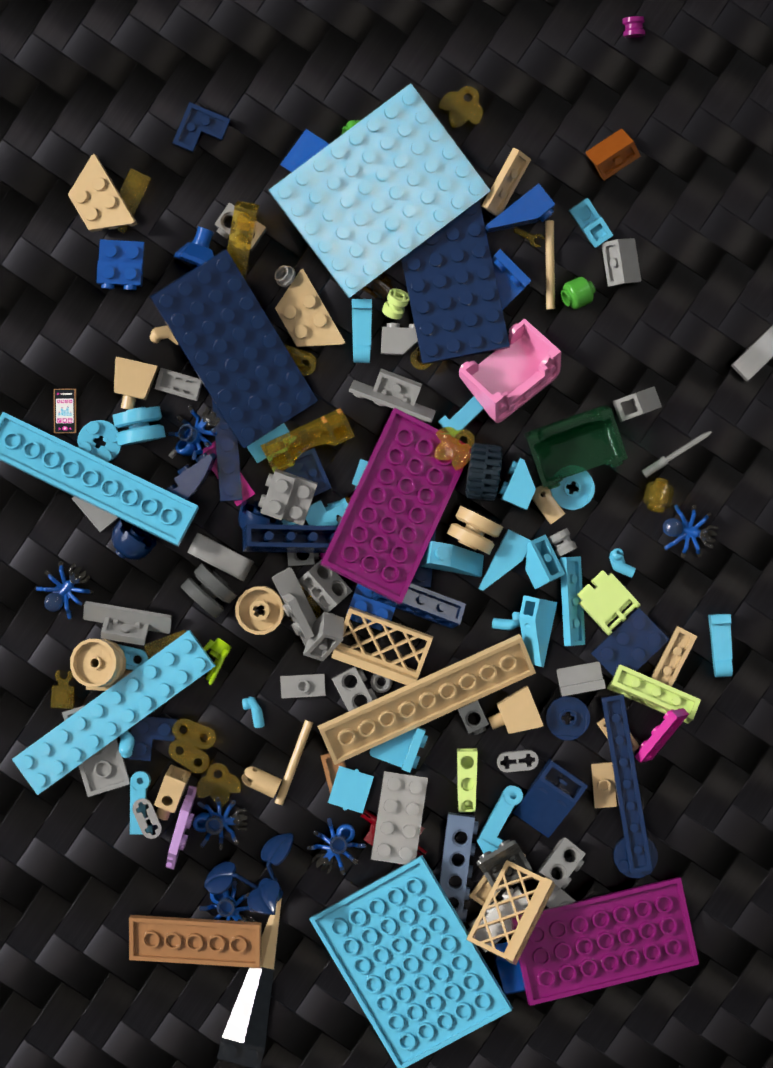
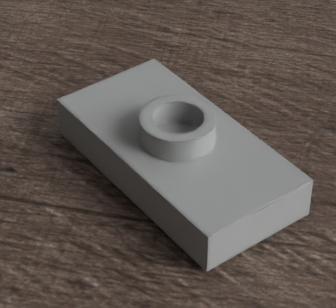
[155,368,203,401]
[280,673,326,698]

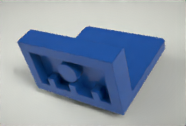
[492,249,531,310]
[493,942,525,995]

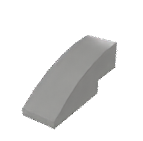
[731,325,773,381]

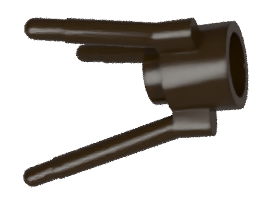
[362,272,394,300]

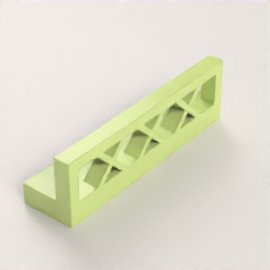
[607,664,701,724]

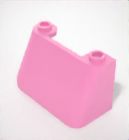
[459,319,561,423]

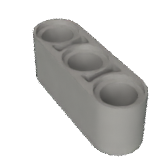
[187,532,254,581]

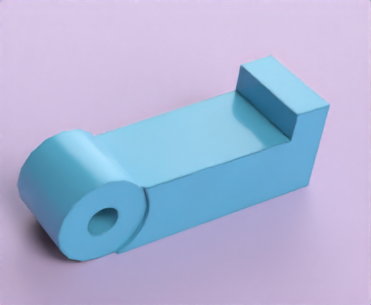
[352,299,372,363]
[438,396,484,438]
[708,614,733,677]
[130,771,154,834]
[478,785,523,848]

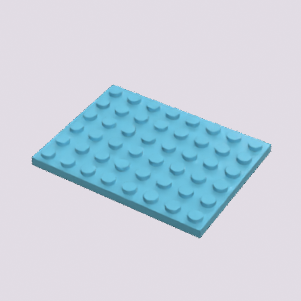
[268,83,490,298]
[309,855,513,1068]

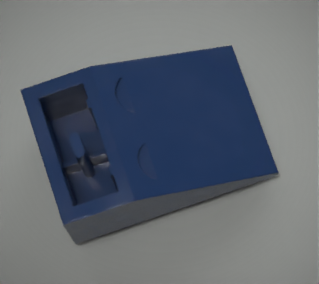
[512,759,588,838]

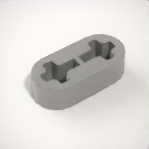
[496,750,539,772]
[132,798,162,839]

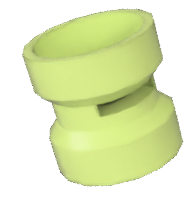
[382,288,410,319]

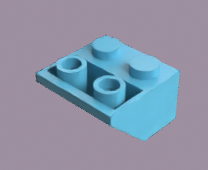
[499,458,536,510]

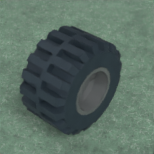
[465,443,503,501]

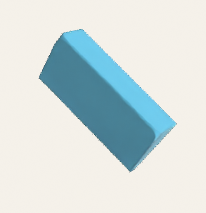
[247,423,294,463]

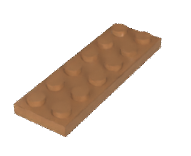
[129,915,261,968]

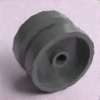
[180,563,237,618]

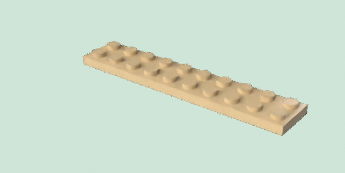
[317,634,536,765]

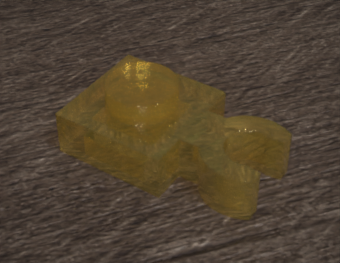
[51,670,75,709]

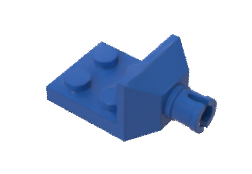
[174,226,214,266]

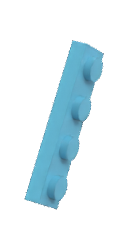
[560,556,585,646]

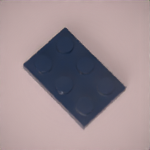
[591,608,670,677]

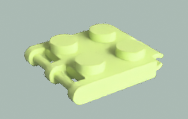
[577,571,641,636]

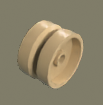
[446,506,503,555]
[235,586,285,635]
[70,639,126,688]

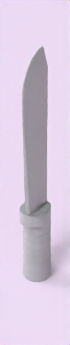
[642,431,712,478]

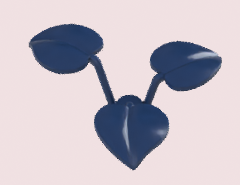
[204,833,294,915]

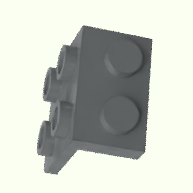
[476,840,533,893]

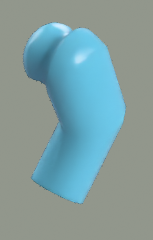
[609,548,636,578]

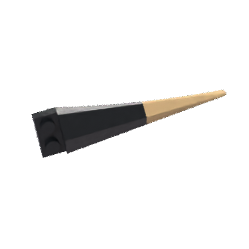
[217,898,282,1068]

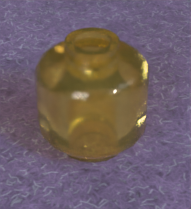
[643,478,674,512]

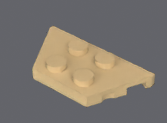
[68,154,137,232]
[275,269,345,347]

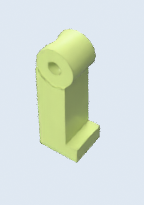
[457,748,478,812]

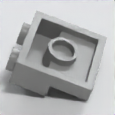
[258,469,318,525]

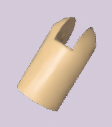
[532,486,565,524]
[241,766,282,798]

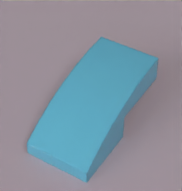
[569,198,613,248]

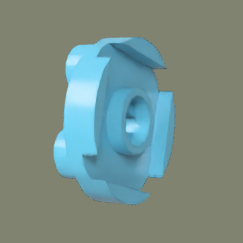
[77,420,122,462]
[550,466,595,510]

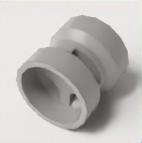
[548,528,577,557]

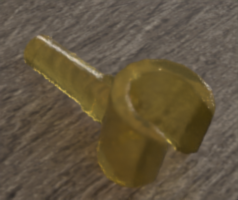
[514,227,545,247]

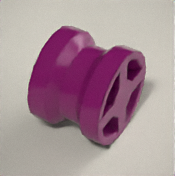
[622,16,645,38]

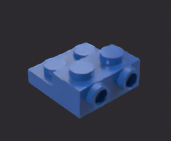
[96,239,145,290]
[347,583,396,631]

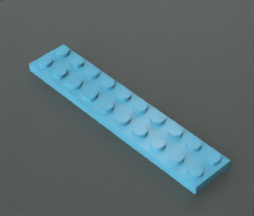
[0,412,199,547]
[12,630,216,795]

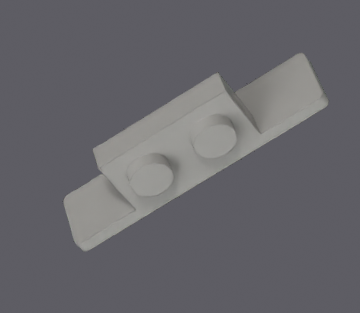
[349,368,436,423]
[272,567,317,646]
[83,601,172,646]

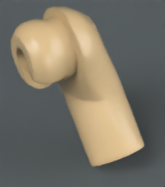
[150,326,179,345]

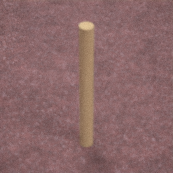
[545,220,555,310]
[275,720,313,806]

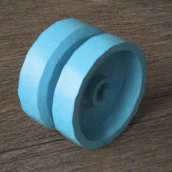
[112,406,166,446]

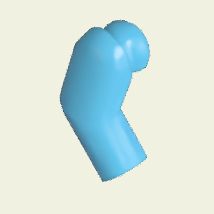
[492,612,520,630]
[242,696,265,728]
[119,730,135,758]

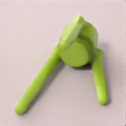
[203,638,232,685]

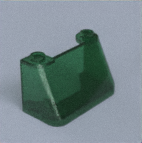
[524,405,628,489]

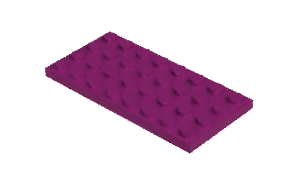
[320,408,472,604]
[510,877,699,1006]

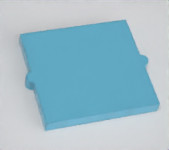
[328,766,374,814]

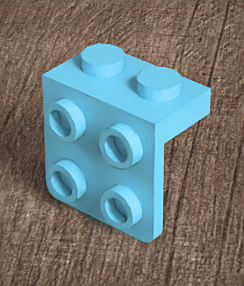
[370,727,428,773]

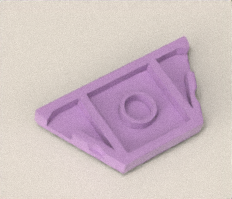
[166,785,198,870]

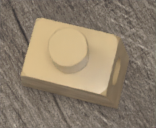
[114,357,159,410]
[488,686,544,734]
[154,765,192,820]

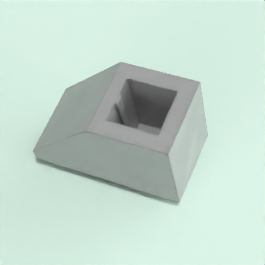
[381,323,418,356]
[613,386,662,422]

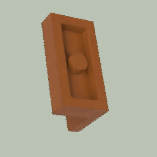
[586,129,641,180]

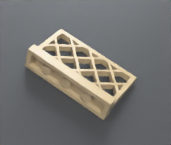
[331,606,433,685]
[466,860,556,965]

